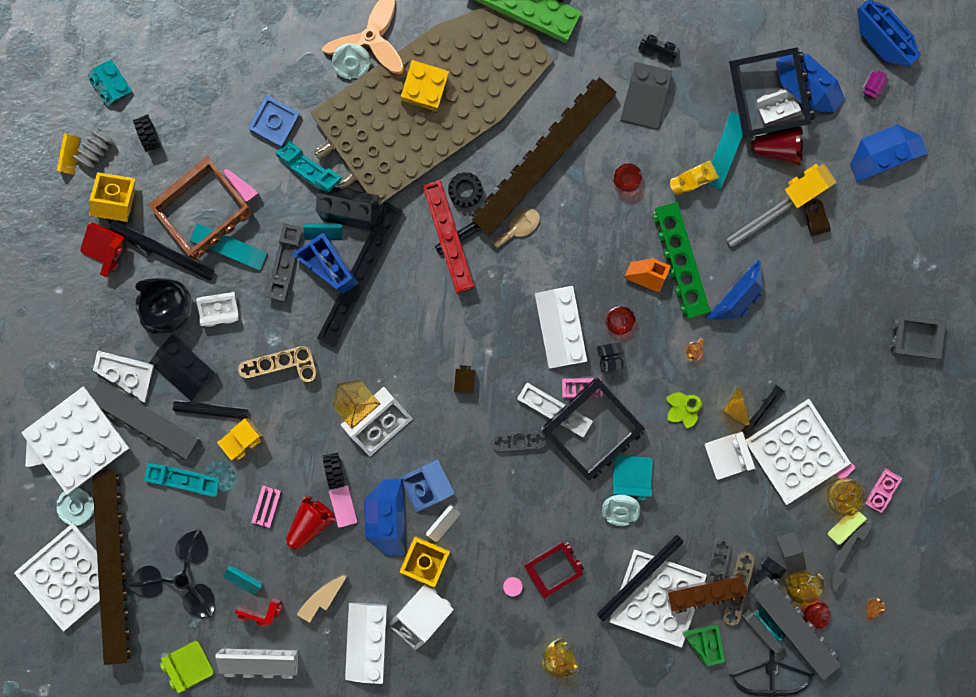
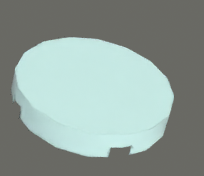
[332,43,370,79]
[56,488,94,526]
[602,495,640,526]

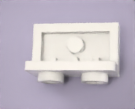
[756,88,802,127]
[196,292,239,327]

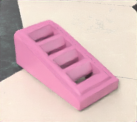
[223,169,259,203]
[562,378,603,398]

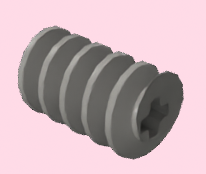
[72,128,114,169]

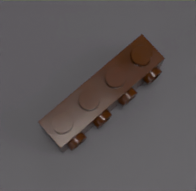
[665,574,747,614]

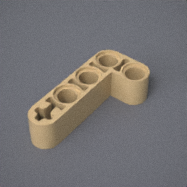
[238,346,317,382]

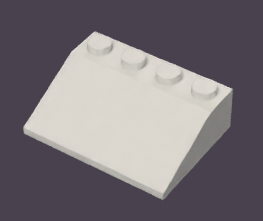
[216,649,298,679]

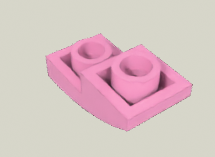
[865,468,902,513]

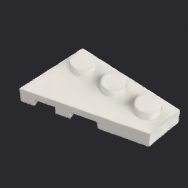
[93,351,154,403]

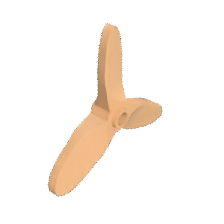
[322,0,404,74]

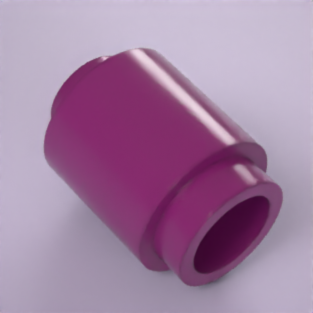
[863,70,889,100]

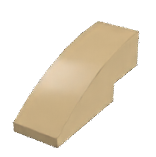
[297,574,347,623]

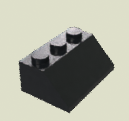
[316,186,379,232]
[149,334,217,401]

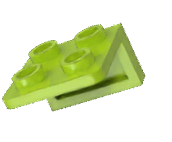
[160,641,214,694]

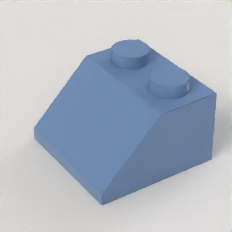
[399,459,455,512]

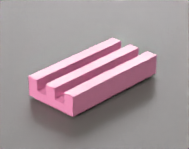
[251,486,281,528]

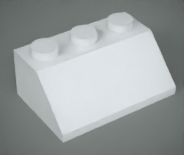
[341,387,413,457]

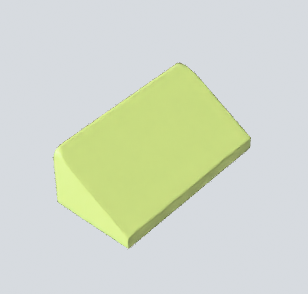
[827,508,867,545]

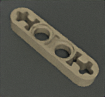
[723,552,754,626]

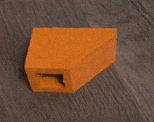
[624,258,671,293]

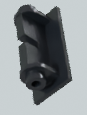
[638,34,679,63]

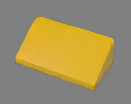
[57,133,81,175]

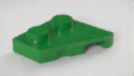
[682,624,725,666]

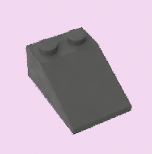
[620,62,672,129]

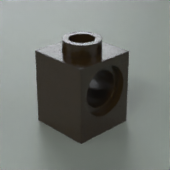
[454,365,475,393]

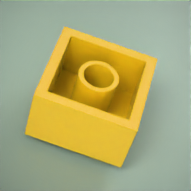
[400,60,449,112]
[89,172,135,222]
[399,536,450,587]

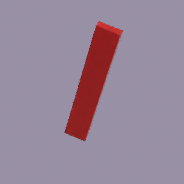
[422,180,475,294]

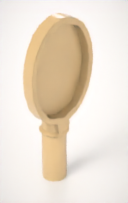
[492,208,539,248]

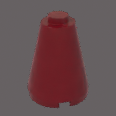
[751,127,803,165]

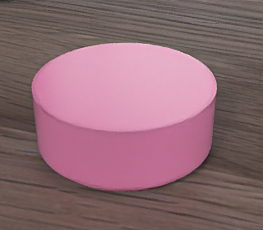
[503,577,522,596]

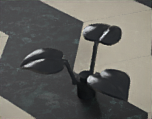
[128,530,215,618]

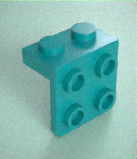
[612,455,653,500]

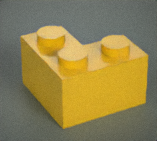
[785,163,836,208]
[217,418,263,461]

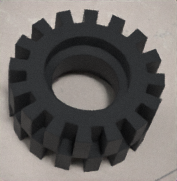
[133,114,161,152]
[448,172,483,207]
[323,452,345,489]

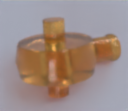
[686,338,705,360]
[867,598,885,621]

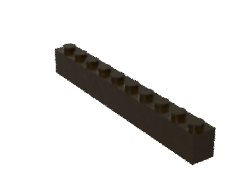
[472,77,617,237]
[92,470,131,665]

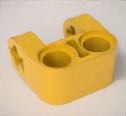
[670,160,719,195]

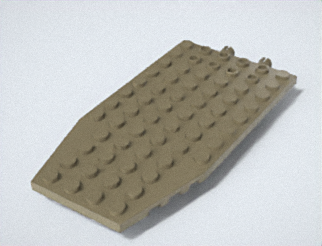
[310,6,553,205]

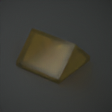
[332,380,381,429]
[719,387,750,426]

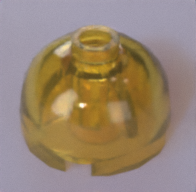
[827,478,865,517]
[785,572,824,606]
[542,638,578,678]

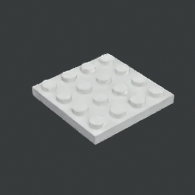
[21,386,130,495]
[745,399,851,505]
[14,523,100,632]
[609,549,707,647]

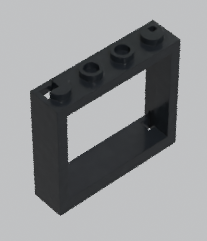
[729,47,816,137]
[541,376,645,481]

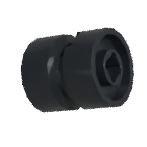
[597,342,626,373]
[751,556,787,583]

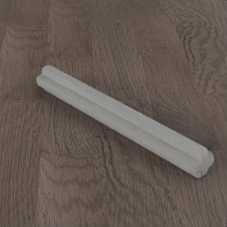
[726,197,795,247]

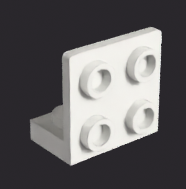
[705,431,755,480]

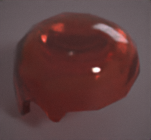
[613,163,643,192]
[605,306,636,335]
[801,598,832,630]

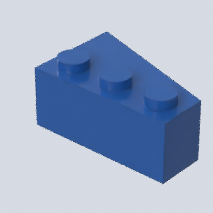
[292,233,359,294]

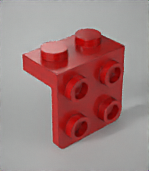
[80,222,125,278]
[234,598,283,627]

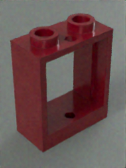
[524,541,584,599]

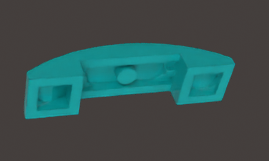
[707,112,743,190]
[275,141,342,192]
[190,223,268,271]
[144,462,221,497]

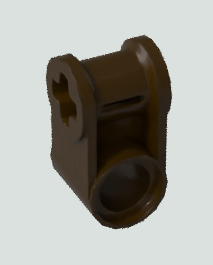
[803,199,831,237]

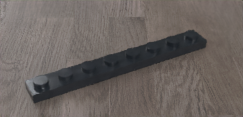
[317,202,403,347]

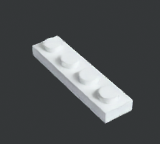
[517,382,593,437]

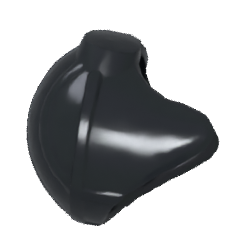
[135,278,192,334]

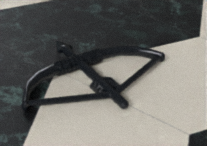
[729,650,815,697]

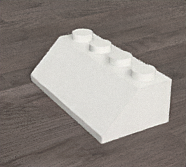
[535,286,587,369]
[345,603,387,684]

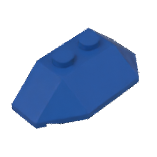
[857,0,921,66]
[776,53,845,113]
[850,124,928,182]
[706,260,763,320]
[364,479,406,556]

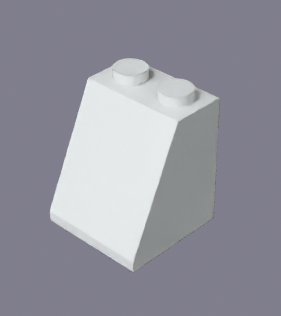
[387,584,454,651]

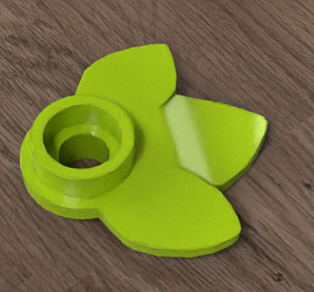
[666,392,702,429]

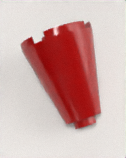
[286,496,336,550]

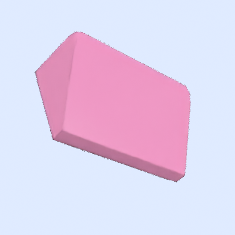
[329,486,358,528]

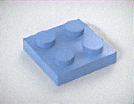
[248,95,300,147]

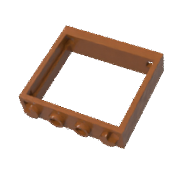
[148,156,253,260]

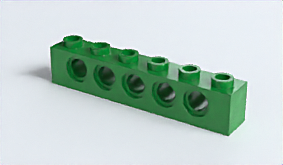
[652,201,711,319]

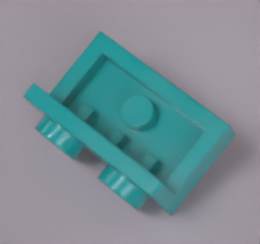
[88,59,132,107]

